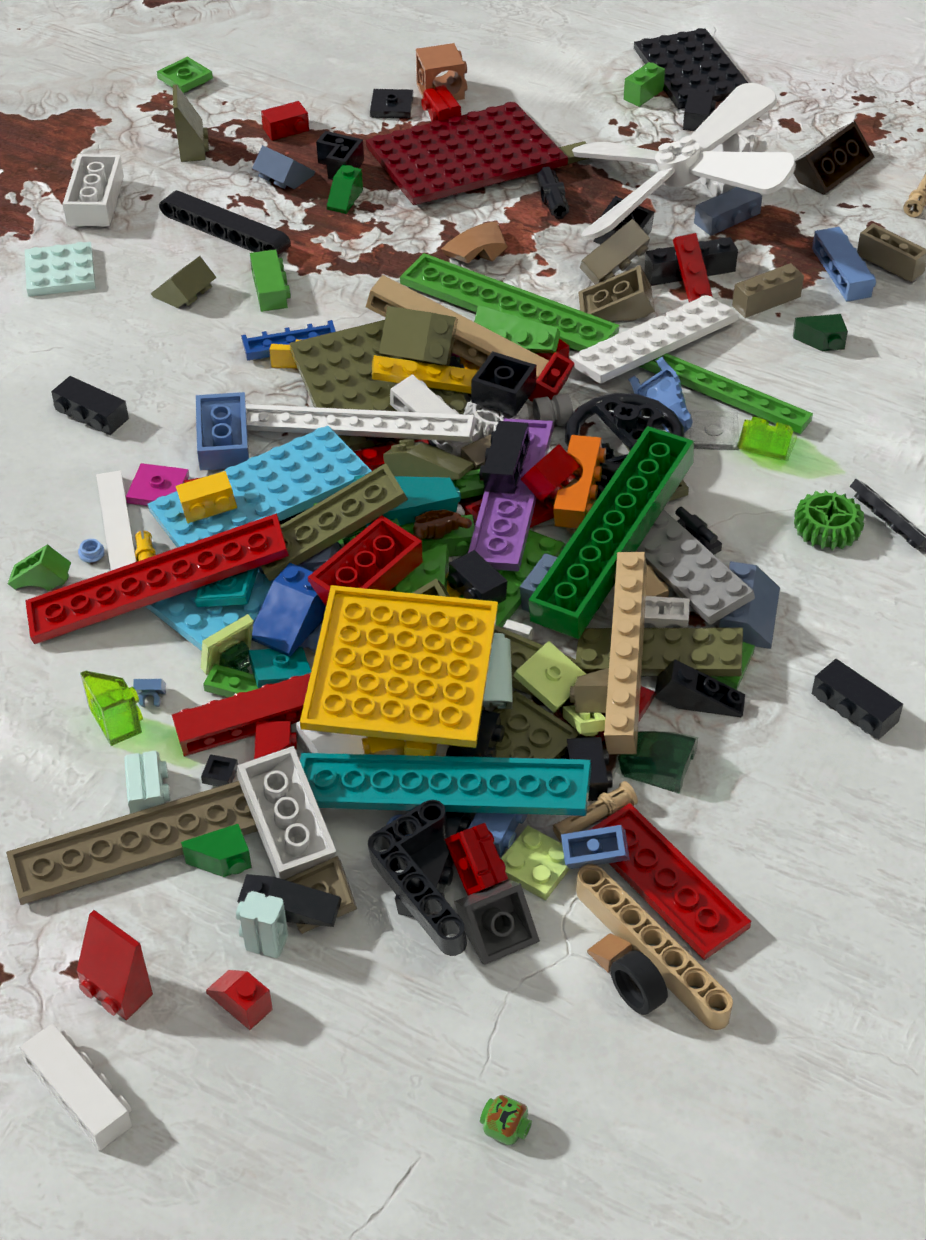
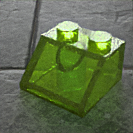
[80,671,143,746]

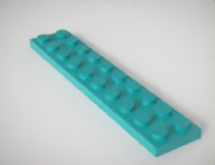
[300,753,591,816]

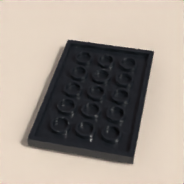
[634,28,748,109]

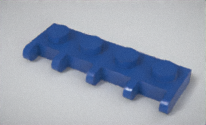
[241,320,336,361]

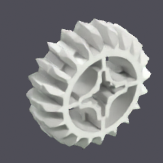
[464,401,529,440]

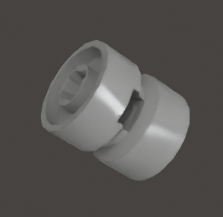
[533,393,573,426]

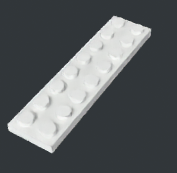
[569,295,739,384]

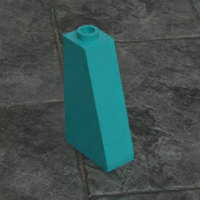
[354,475,461,527]

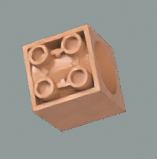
[416,43,467,101]

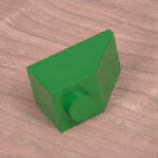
[327,165,363,214]
[181,824,252,877]

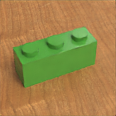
[250,250,291,312]

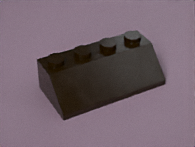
[793,121,875,195]

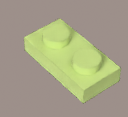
[562,705,605,736]

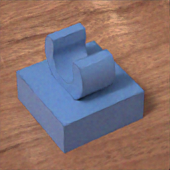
[133,679,166,707]

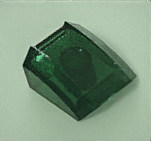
[618,731,698,794]

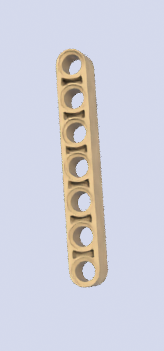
[576,864,733,1030]

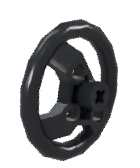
[565,393,684,478]

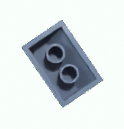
[719,561,780,649]

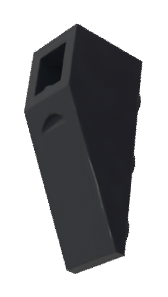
[654,659,745,718]

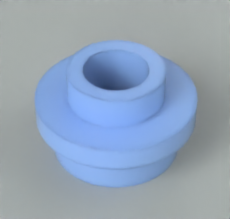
[78,539,105,563]

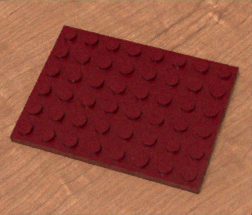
[366,102,568,205]

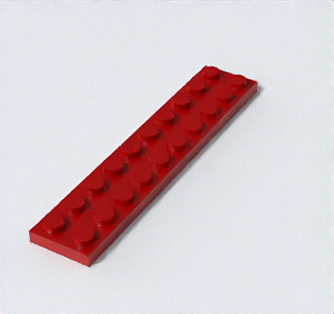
[25,513,289,644]

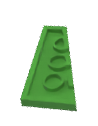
[474,305,561,354]

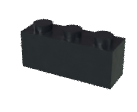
[51,376,129,435]
[479,421,530,494]
[811,659,903,740]

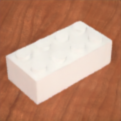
[63,154,124,227]

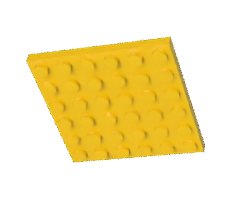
[300,585,498,748]

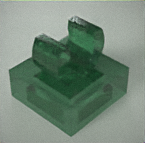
[219,640,250,673]

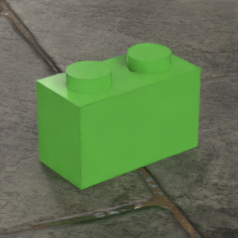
[623,62,665,107]

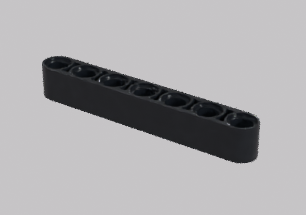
[159,190,291,257]

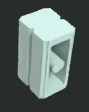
[124,751,171,814]
[236,891,288,958]

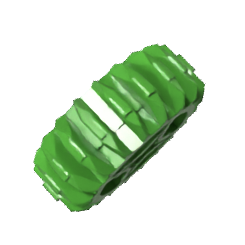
[794,490,864,551]

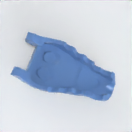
[628,356,693,433]

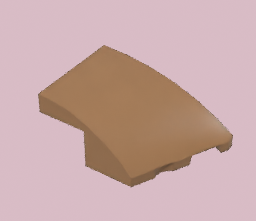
[441,222,508,263]

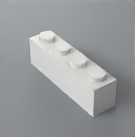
[390,374,478,457]
[19,1023,132,1152]

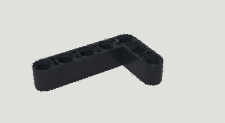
[368,800,467,956]

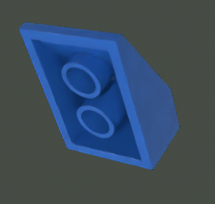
[252,563,326,657]

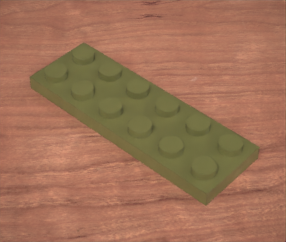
[261,463,408,581]
[576,628,743,676]

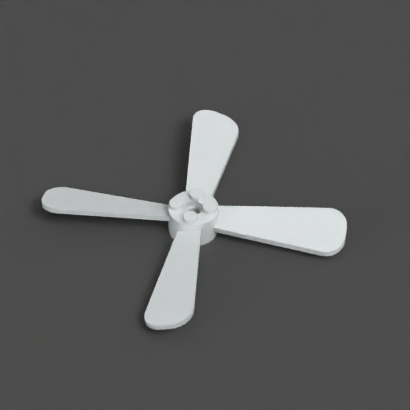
[572,83,796,241]

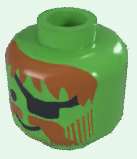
[480,1095,532,1145]

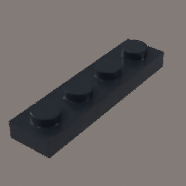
[850,479,926,550]

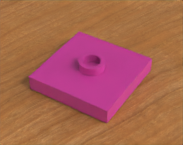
[126,463,189,506]

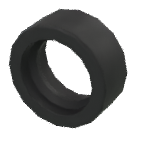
[610,950,668,1015]

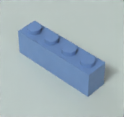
[812,227,876,302]

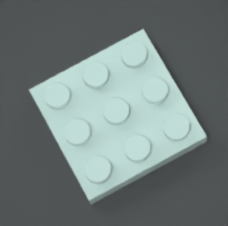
[25,242,96,297]

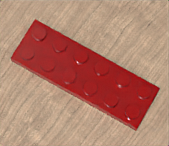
[589,803,752,961]

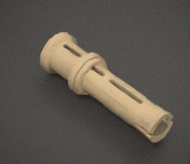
[903,173,926,217]
[552,781,638,842]

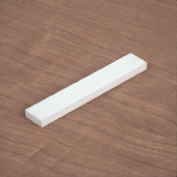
[96,470,136,570]

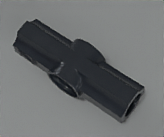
[537,167,569,219]

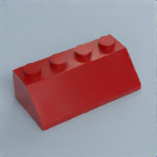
[308,515,423,606]

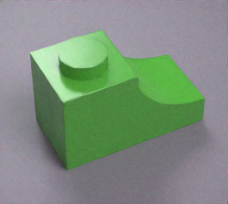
[7,544,71,591]

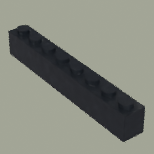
[395,710,505,918]

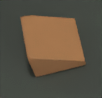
[587,933,632,973]

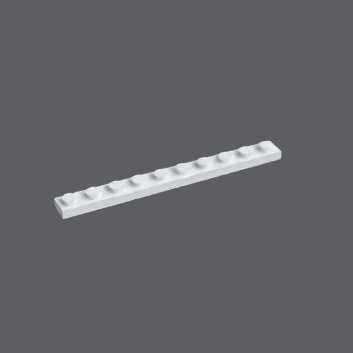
[246,404,476,442]

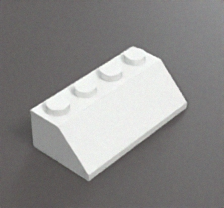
[237,746,336,880]

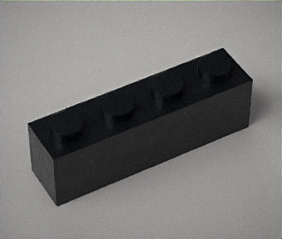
[644,237,738,286]

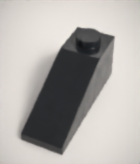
[237,874,342,927]

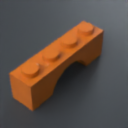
[553,435,606,528]

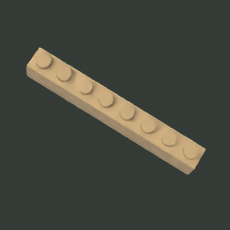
[366,275,549,380]
[604,552,647,754]

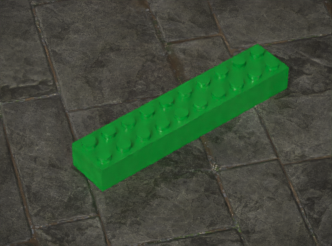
[528,426,694,639]

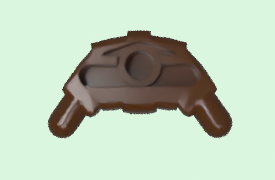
[413,509,472,540]

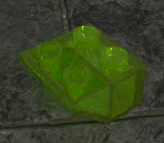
[737,416,798,462]

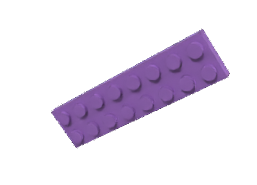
[468,418,554,571]

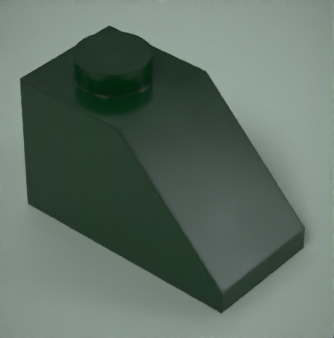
[793,314,848,351]

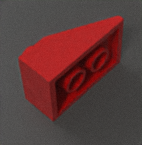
[77,910,153,1021]

